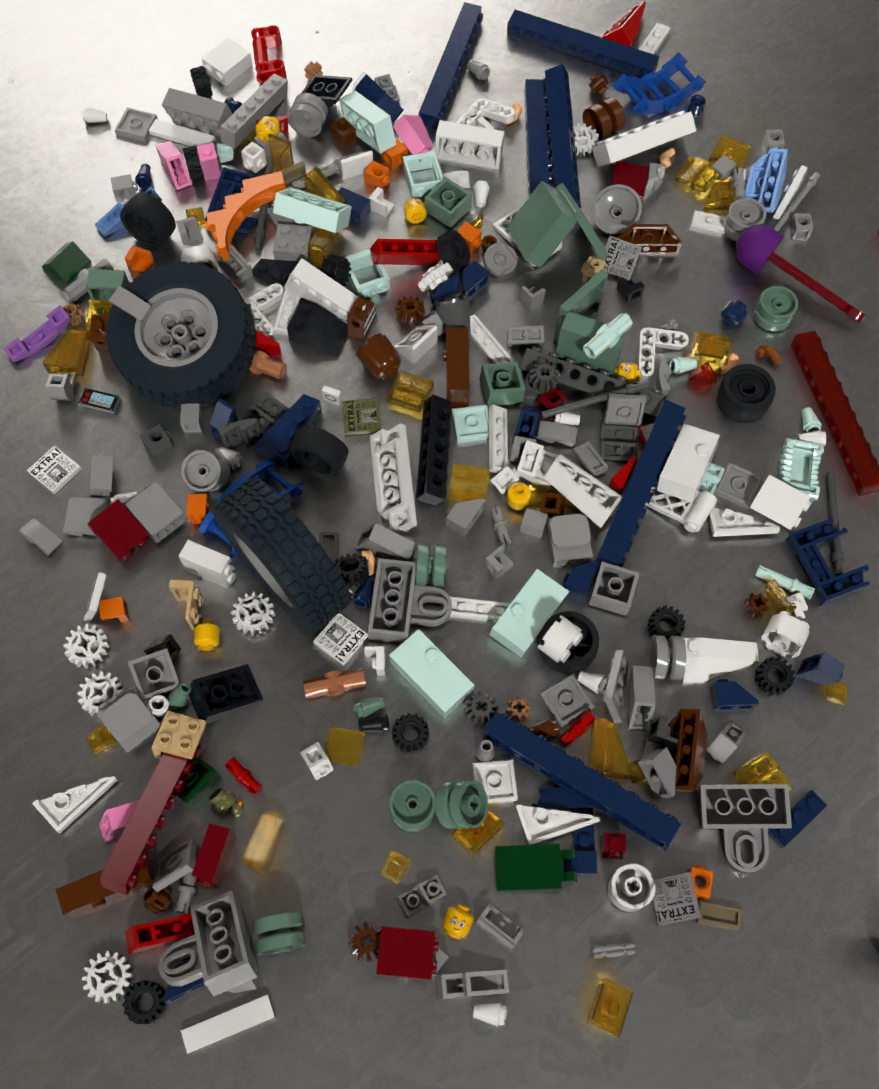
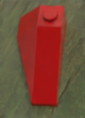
[600,1,646,47]

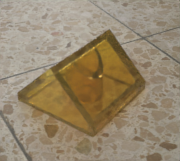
[267,134,294,172]
[691,330,732,359]
[450,811,505,859]
[586,978,633,1038]

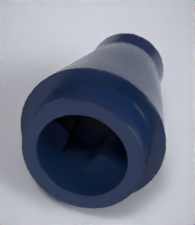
[135,164,152,188]
[352,578,374,608]

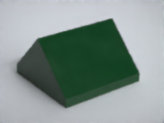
[42,241,91,285]
[177,757,221,809]

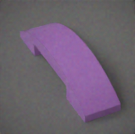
[4,305,71,362]

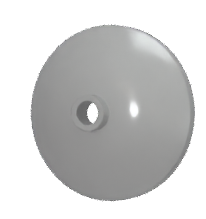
[591,184,642,235]

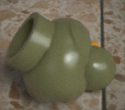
[209,788,244,817]

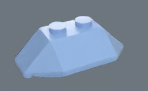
[745,148,788,213]

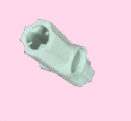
[583,313,633,359]

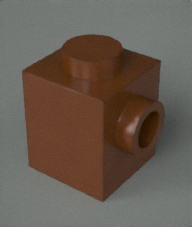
[540,492,566,517]

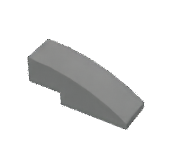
[435,970,509,1000]

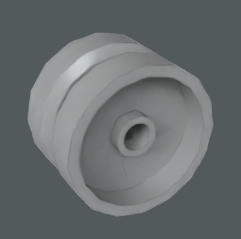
[287,93,328,137]
[725,198,767,242]
[181,450,230,492]
[649,635,686,680]

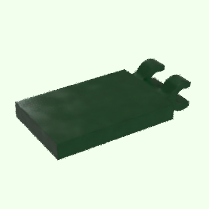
[495,844,577,892]

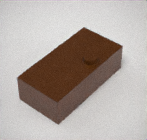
[443,328,470,409]
[56,858,155,920]

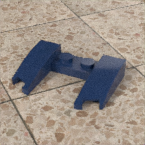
[205,167,258,233]
[786,518,869,606]
[531,787,597,876]

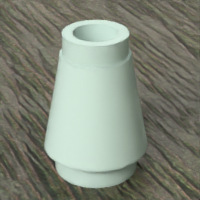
[669,356,697,374]
[801,408,822,433]

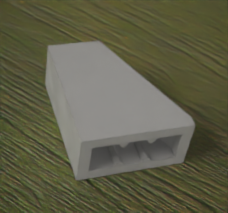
[356,523,416,561]
[628,665,656,731]

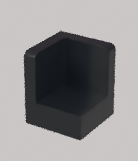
[617,277,645,303]
[144,633,182,660]
[647,716,679,748]

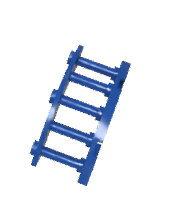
[612,52,706,115]
[198,458,305,558]

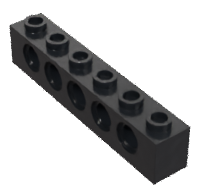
[416,394,452,506]

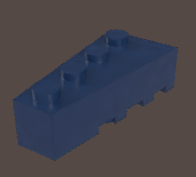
[253,394,322,470]

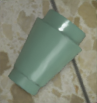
[167,683,191,711]
[353,696,385,719]

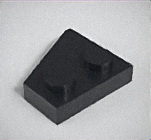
[252,259,298,286]

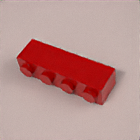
[370,238,441,265]

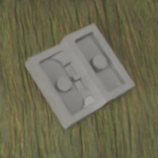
[63,497,109,537]

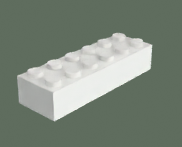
[592,110,696,167]

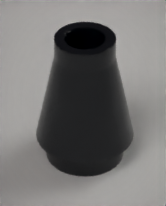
[358,712,390,733]

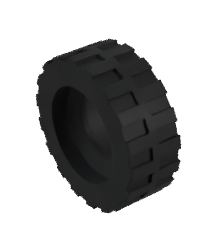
[436,229,471,271]

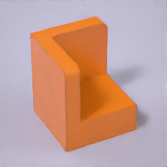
[125,245,155,274]
[99,596,129,623]

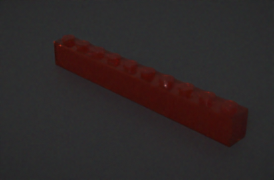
[790,331,879,496]

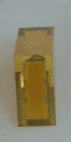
[304,167,346,204]
[308,228,338,270]
[43,328,92,376]
[588,719,632,780]
[242,813,285,874]

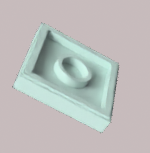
[452,404,489,443]

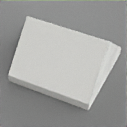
[334,150,373,180]
[394,325,438,364]

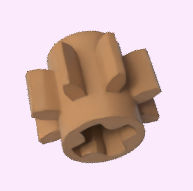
[304,61,323,81]
[63,303,85,326]
[505,696,531,723]

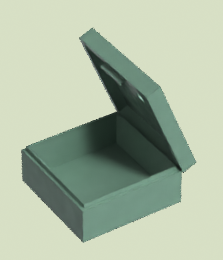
[506,181,608,268]
[553,269,627,382]

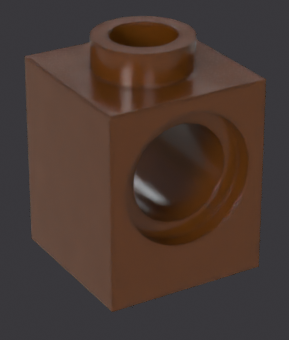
[331,117,357,148]

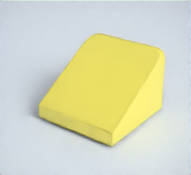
[699,356,719,378]

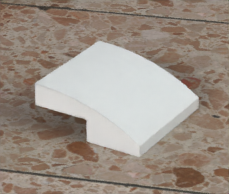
[516,440,558,490]

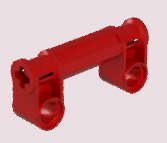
[251,25,287,84]

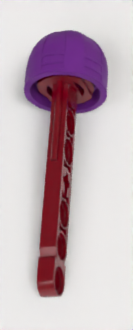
[736,225,866,323]

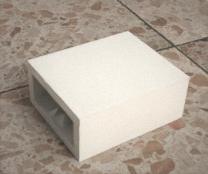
[201,38,253,86]
[750,474,812,530]
[178,540,236,588]

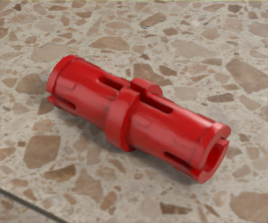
[558,710,596,748]
[225,757,263,796]

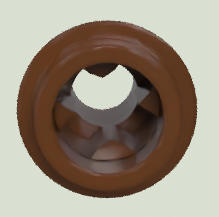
[529,718,560,738]

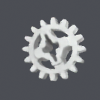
[573,123,599,155]
[418,263,453,292]
[231,592,275,635]
[63,624,110,668]
[77,671,123,716]
[82,951,134,1003]

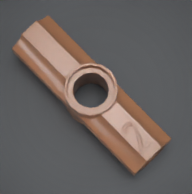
[249,350,287,379]
[303,668,366,699]

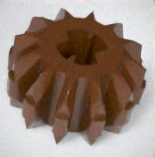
[395,295,425,326]
[348,922,381,962]

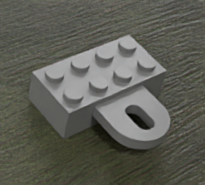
[368,558,452,643]
[699,784,792,873]
[158,890,257,996]

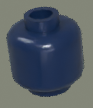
[720,300,747,327]

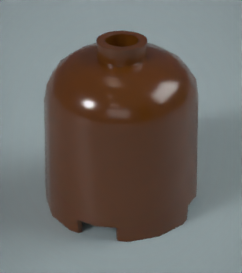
[356,333,401,379]

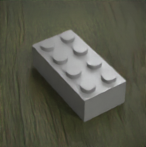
[161,87,233,138]

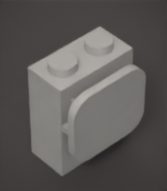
[125,482,187,544]
[546,513,593,567]
[96,687,161,753]

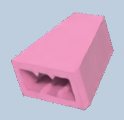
[393,115,433,155]
[156,141,192,190]
[197,143,221,181]
[99,800,139,844]

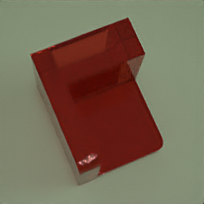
[689,362,717,392]

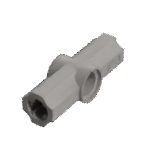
[63,259,114,301]

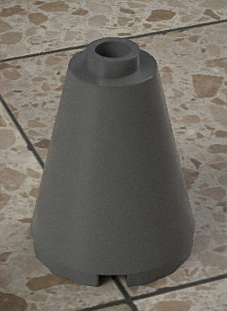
[434,292,471,338]

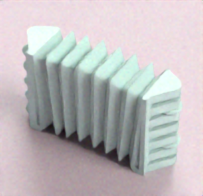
[777,438,824,500]

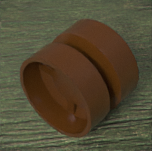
[583,97,626,141]

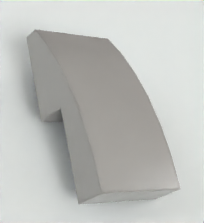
[374,74,400,102]
[109,286,151,322]
[656,358,671,400]
[536,421,577,447]
[19,518,63,556]
[396,875,447,918]

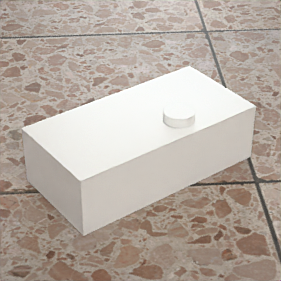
[435,120,505,170]
[657,424,720,503]

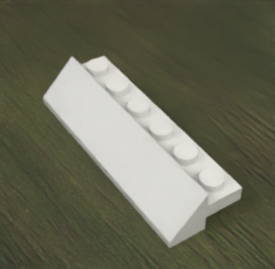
[370,423,417,535]

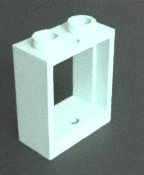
[403,151,443,198]
[345,249,390,298]

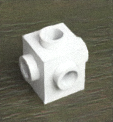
[241,142,267,173]

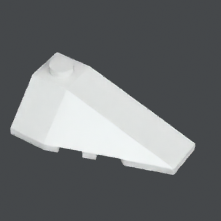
[682,638,759,684]

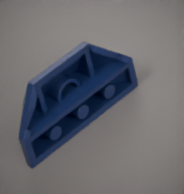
[352,71,404,123]

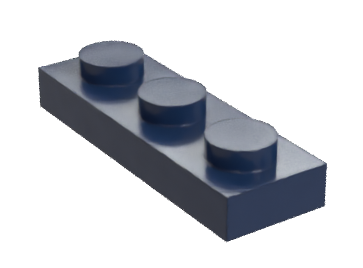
[768,790,827,848]

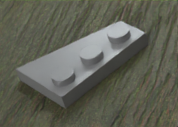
[603,650,628,723]

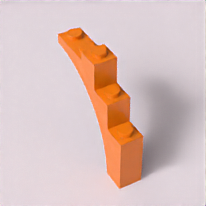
[205,171,286,261]

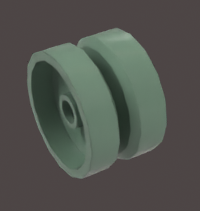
[753,286,799,332]
[416,543,447,587]
[389,780,436,832]
[435,780,488,830]
[253,912,306,955]

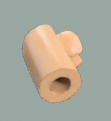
[504,102,522,125]
[659,148,675,168]
[718,353,739,376]
[360,549,377,578]

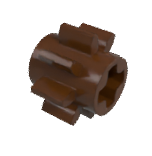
[589,73,609,94]
[743,593,769,617]
[143,886,171,914]

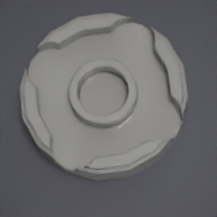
[483,243,517,277]

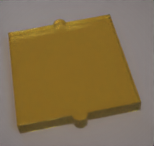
[325,727,365,767]

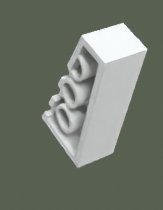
[284,258,358,321]
[544,454,622,528]

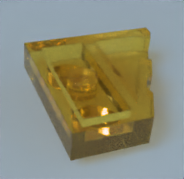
[703,179,735,210]
[764,579,797,616]

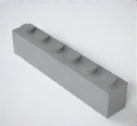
[220,74,288,149]

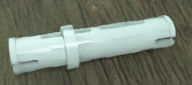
[755,565,815,600]

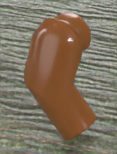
[756,345,782,365]

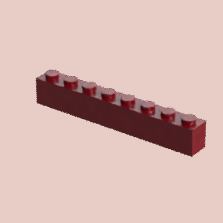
[100,742,202,896]

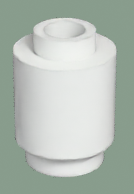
[215,447,242,470]

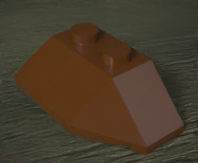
[617,224,682,255]
[660,709,707,792]

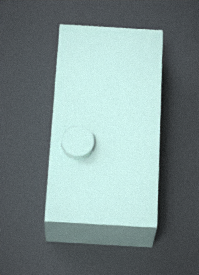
[339,91,396,153]
[273,187,352,233]
[489,569,569,658]
[389,629,475,719]

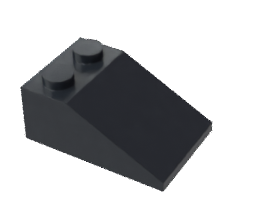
[302,75,353,108]
[287,300,348,356]
[189,664,263,725]

